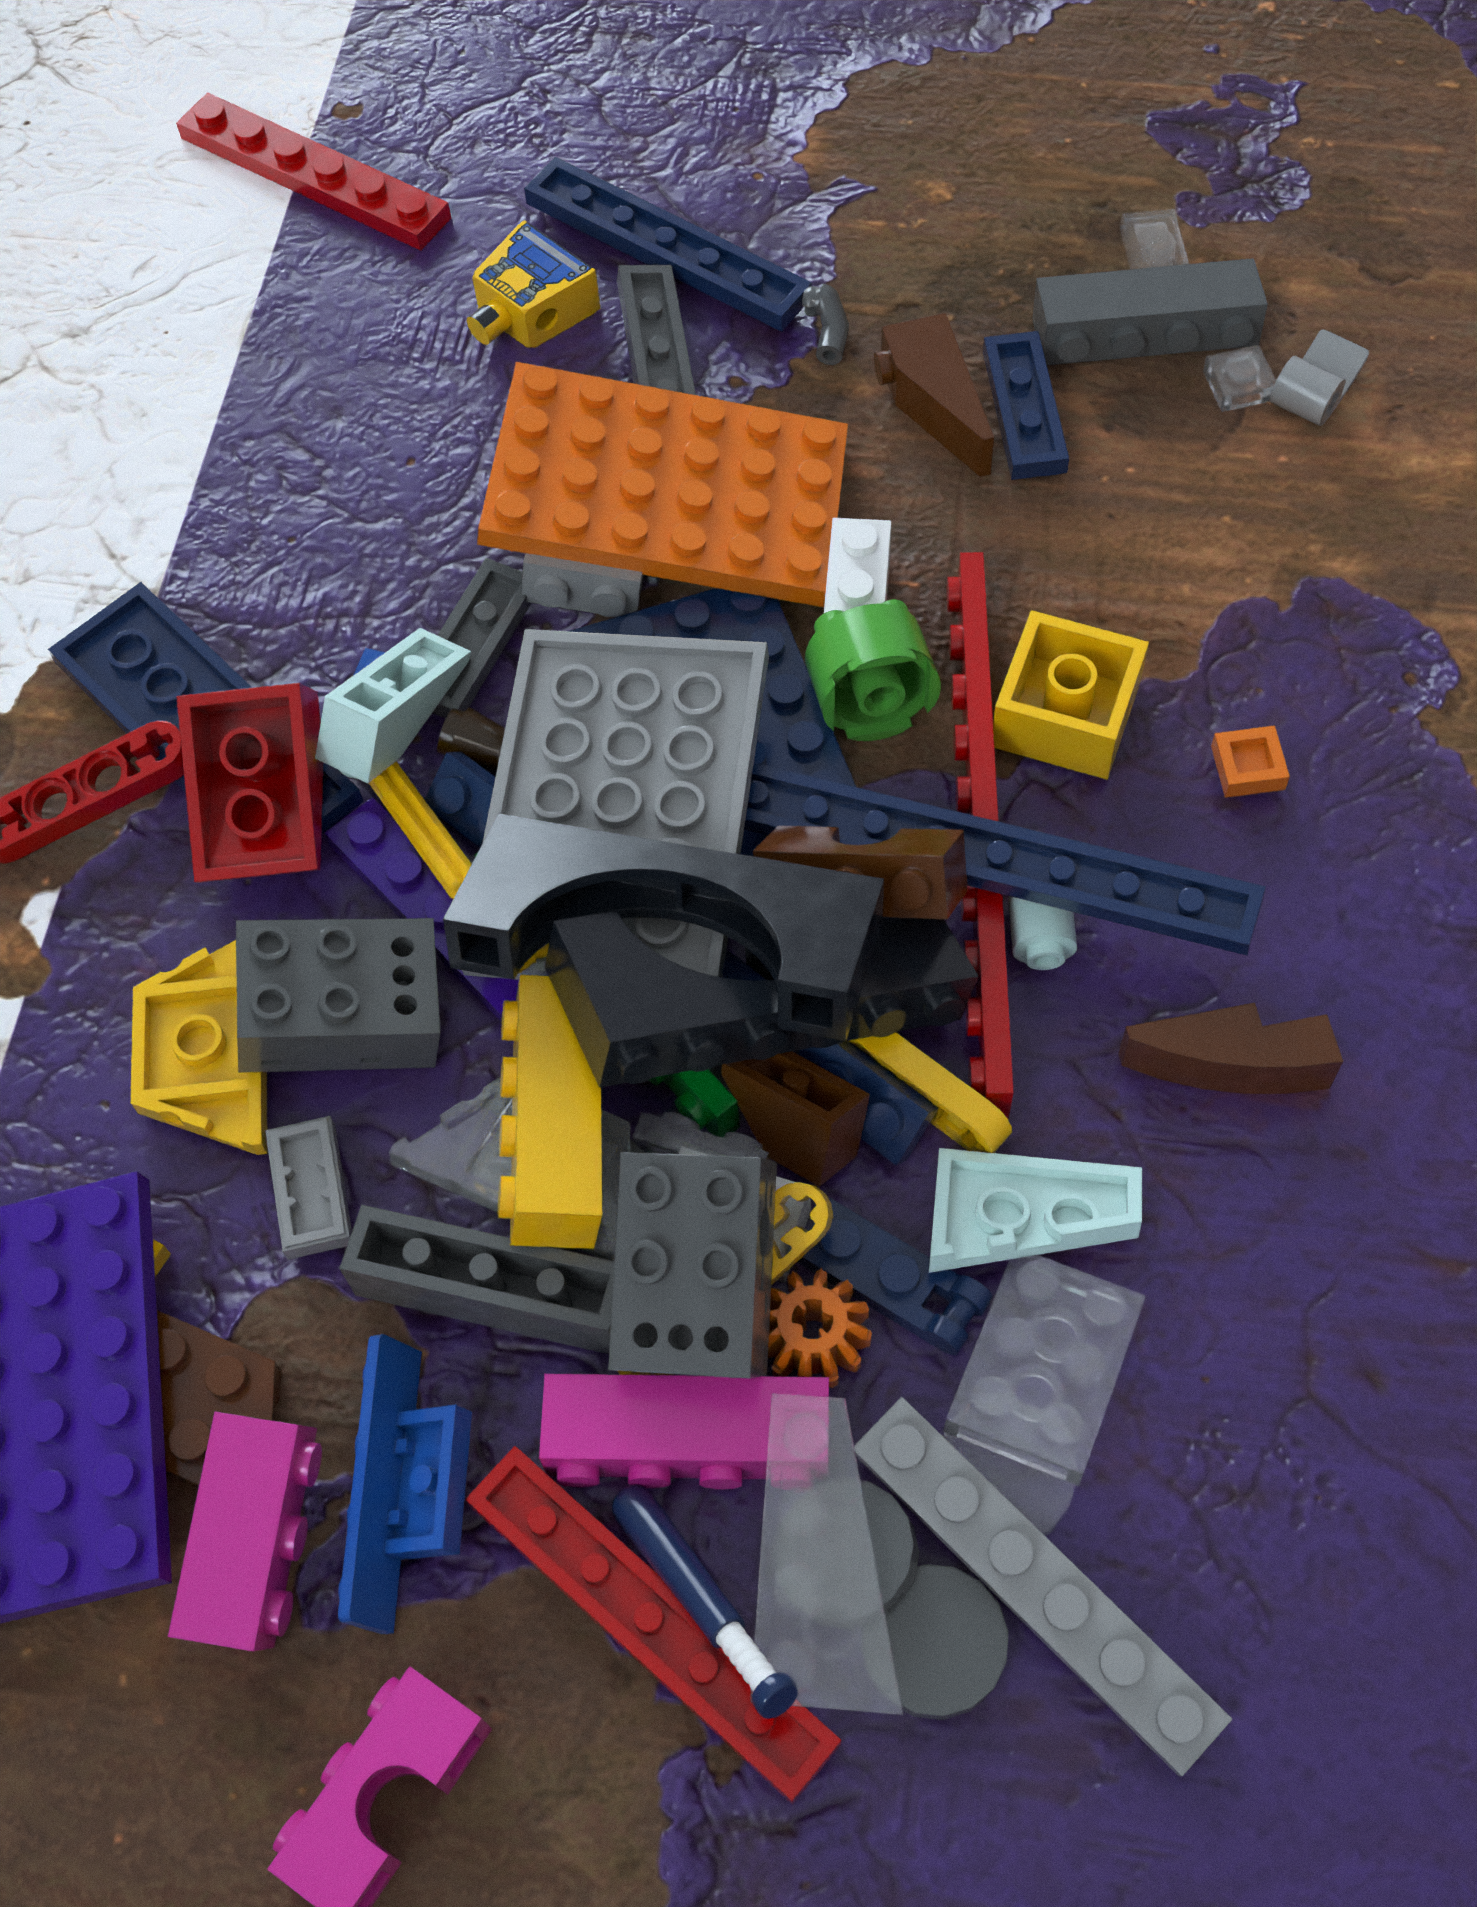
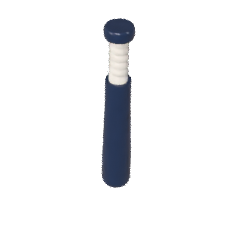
[612,1485,798,1719]

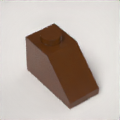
[721,1051,870,1187]

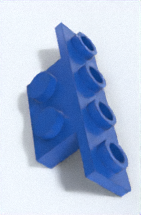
[338,1334,472,1634]

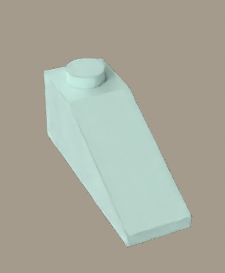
[315,628,471,783]

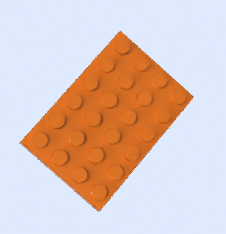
[477,362,848,607]

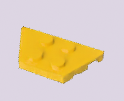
[131,940,267,1155]

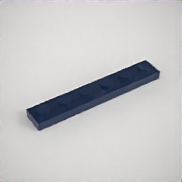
[524,156,812,332]

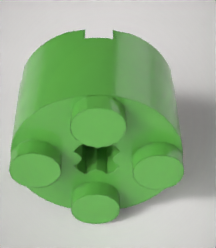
[805,599,941,741]

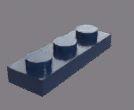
[983,331,1069,480]

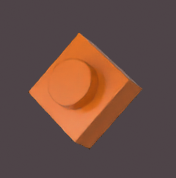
[1211,725,1290,798]

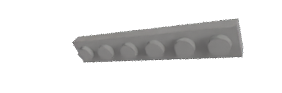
[852,1397,1232,1776]

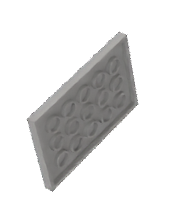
[462,629,769,980]

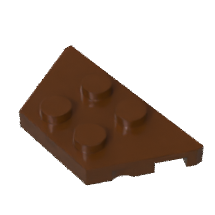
[157,1310,281,1488]

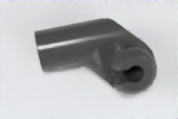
[802,283,849,365]

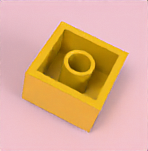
[993,610,1149,780]

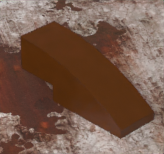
[1118,1003,1343,1094]

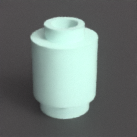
[1008,896,1077,970]

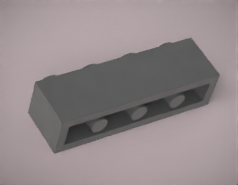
[1032,258,1268,365]
[339,1204,614,1354]

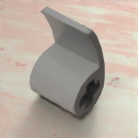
[1270,330,1369,426]

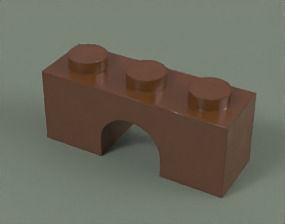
[753,826,967,919]

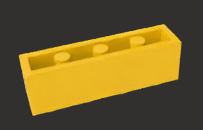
[498,975,602,1249]

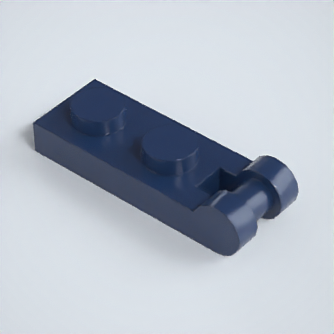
[797,1198,993,1356]

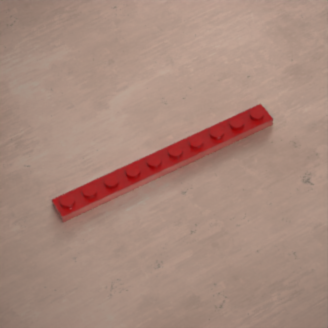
[947,552,1014,1119]

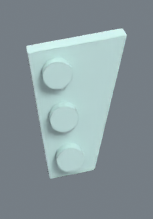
[929,1148,1142,1273]

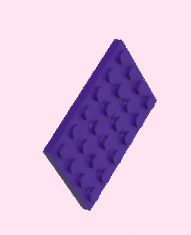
[0,1171,172,1624]

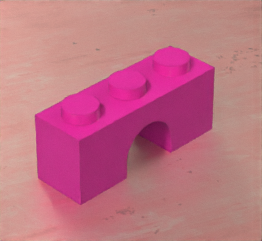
[267,1666,492,1907]

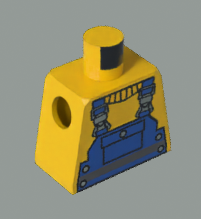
[467,220,601,348]

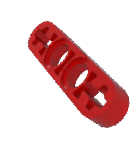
[0,720,184,864]

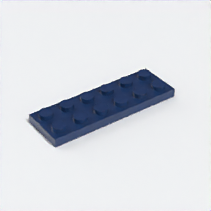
[47,582,364,876]

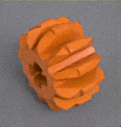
[768,1268,872,1388]

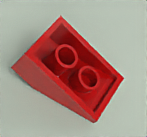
[177,683,323,883]

